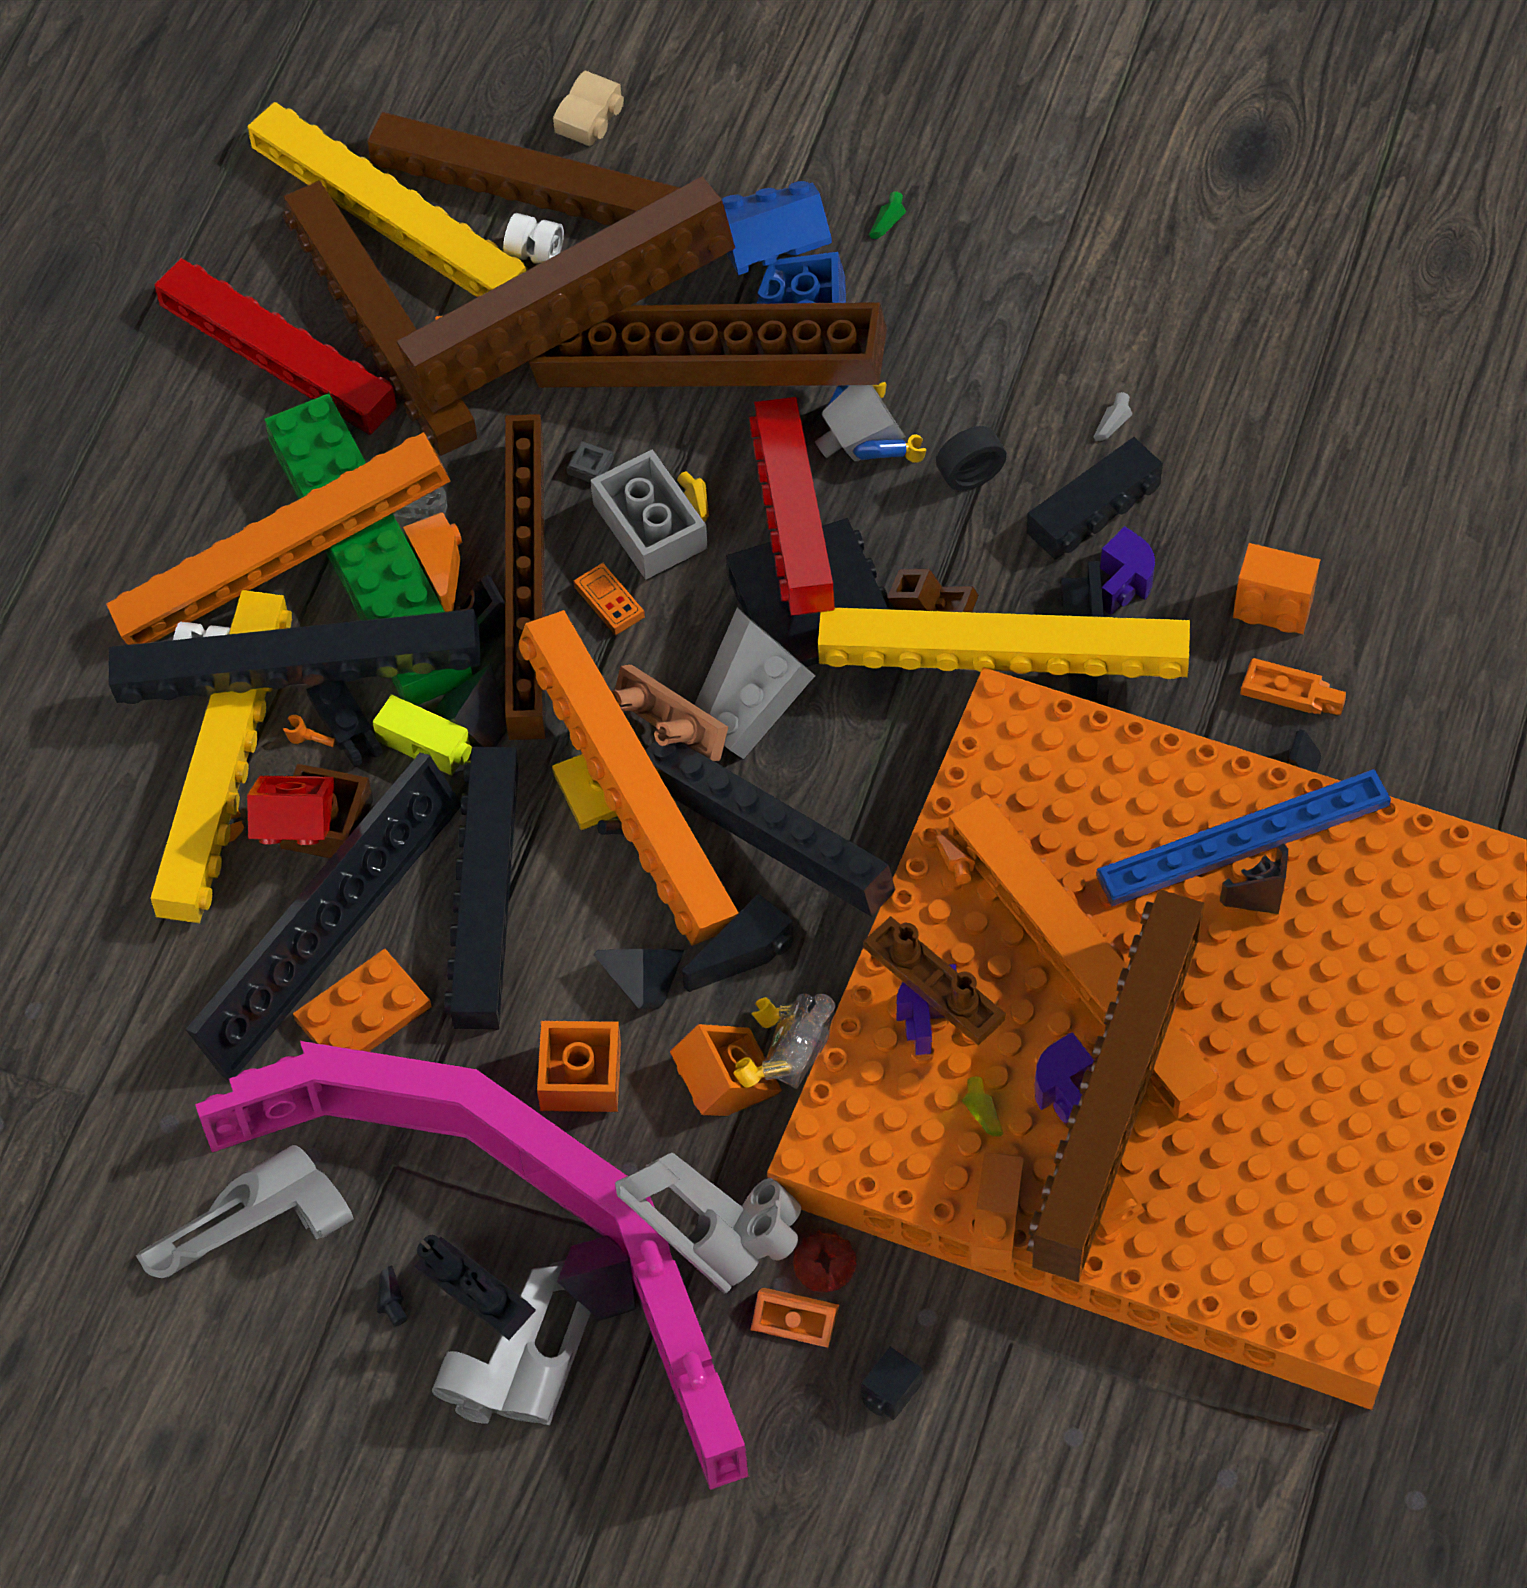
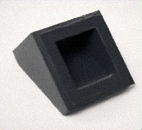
[1287,729,1321,773]

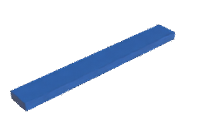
[1096,769,1391,906]

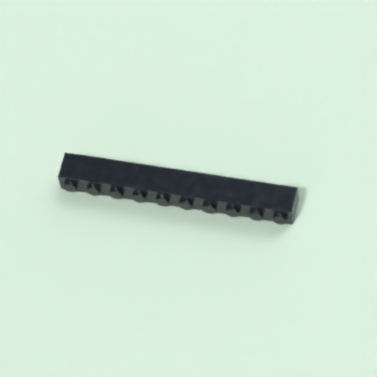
[109,609,480,704]

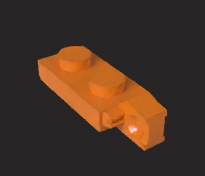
[1240,658,1346,715]

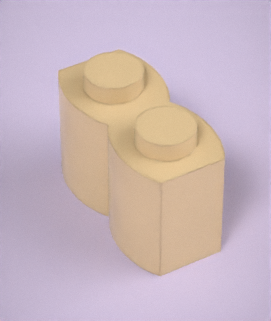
[553,71,624,146]

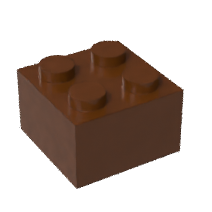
[280,763,373,858]

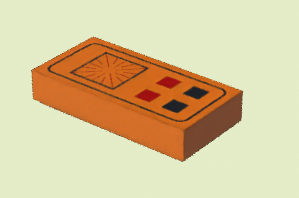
[574,563,645,636]

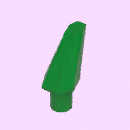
[869,191,906,239]

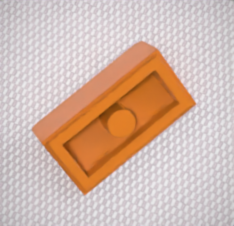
[751,1288,839,1348]

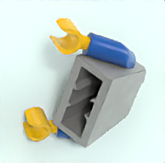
[815,382,927,462]

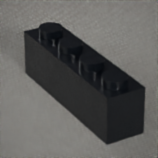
[1026,437,1163,560]

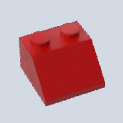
[247,776,334,845]

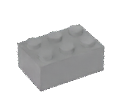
[590,449,708,580]

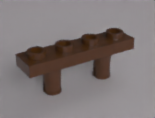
[864,916,1006,1045]

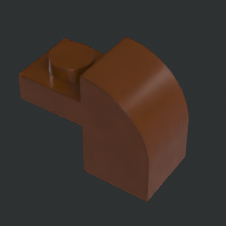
[887,569,979,613]

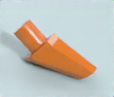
[935,835,975,885]

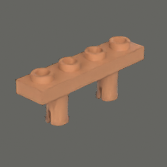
[611,664,728,761]

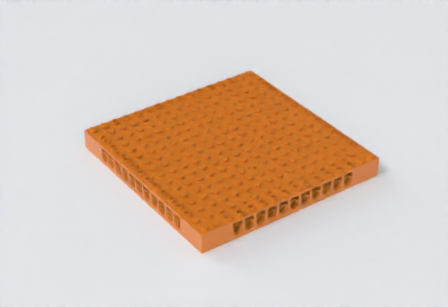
[767,667,1527,1410]

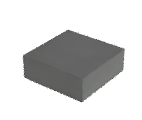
[566,441,614,483]

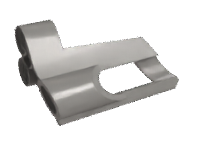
[136,1145,354,1278]
[615,1152,801,1294]
[432,1260,591,1425]

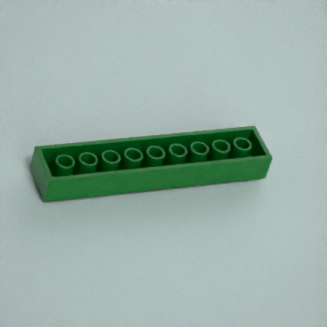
[264,393,473,706]

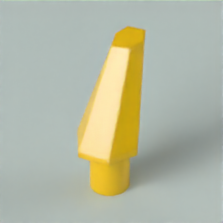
[677,471,709,522]

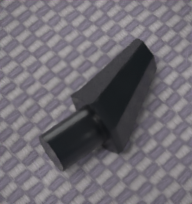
[377,1266,408,1327]

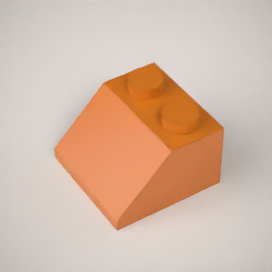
[670,1024,782,1116]

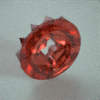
[793,1230,856,1292]

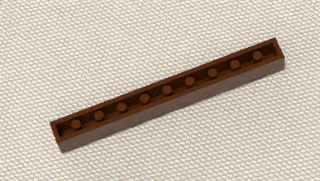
[367,112,680,225]
[282,180,477,456]
[505,414,546,740]

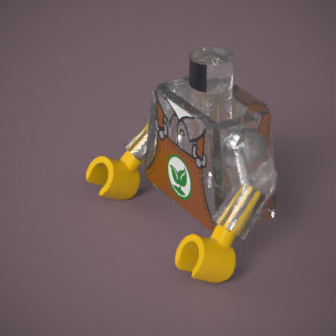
[733,993,835,1089]

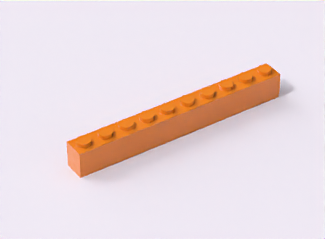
[106,432,451,645]
[519,610,739,946]
[949,794,1219,1119]

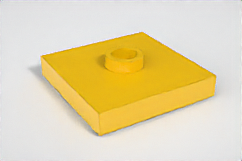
[552,754,617,830]

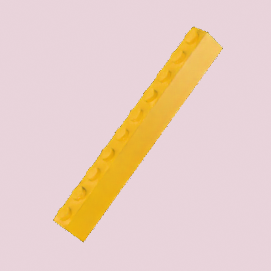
[247,102,526,297]
[150,590,292,923]
[818,608,1190,679]

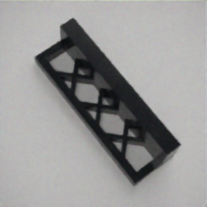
[1061,561,1109,706]

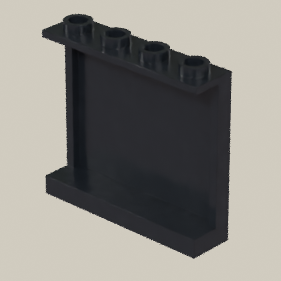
[726,518,889,667]

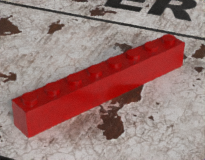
[154,258,397,435]
[749,397,835,616]

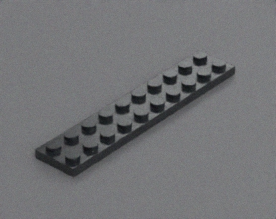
[186,752,461,1080]

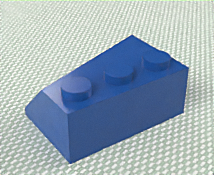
[722,181,832,275]
[757,252,846,304]

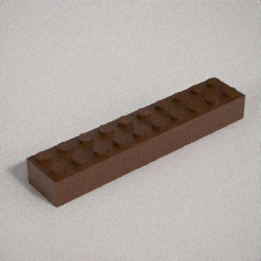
[397,176,735,413]
[529,302,887,388]
[1027,889,1204,1283]

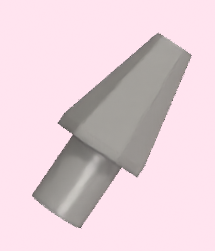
[1094,392,1132,441]

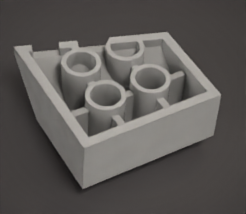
[695,607,815,759]

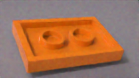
[293,949,432,1052]

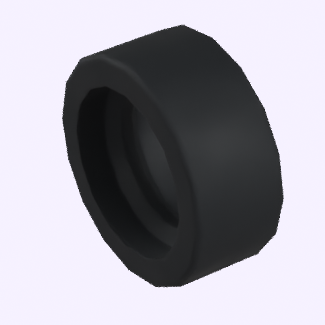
[936,426,1007,491]

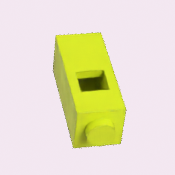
[373,694,472,776]

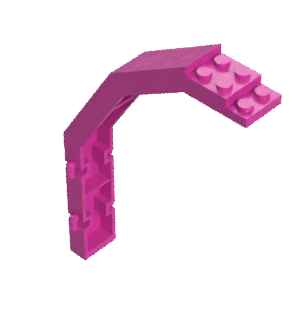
[195,1041,748,1490]

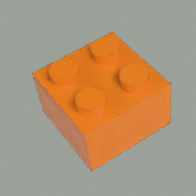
[1233,543,1320,634]
[537,1021,621,1112]

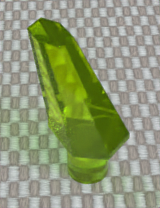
[962,1077,1003,1137]

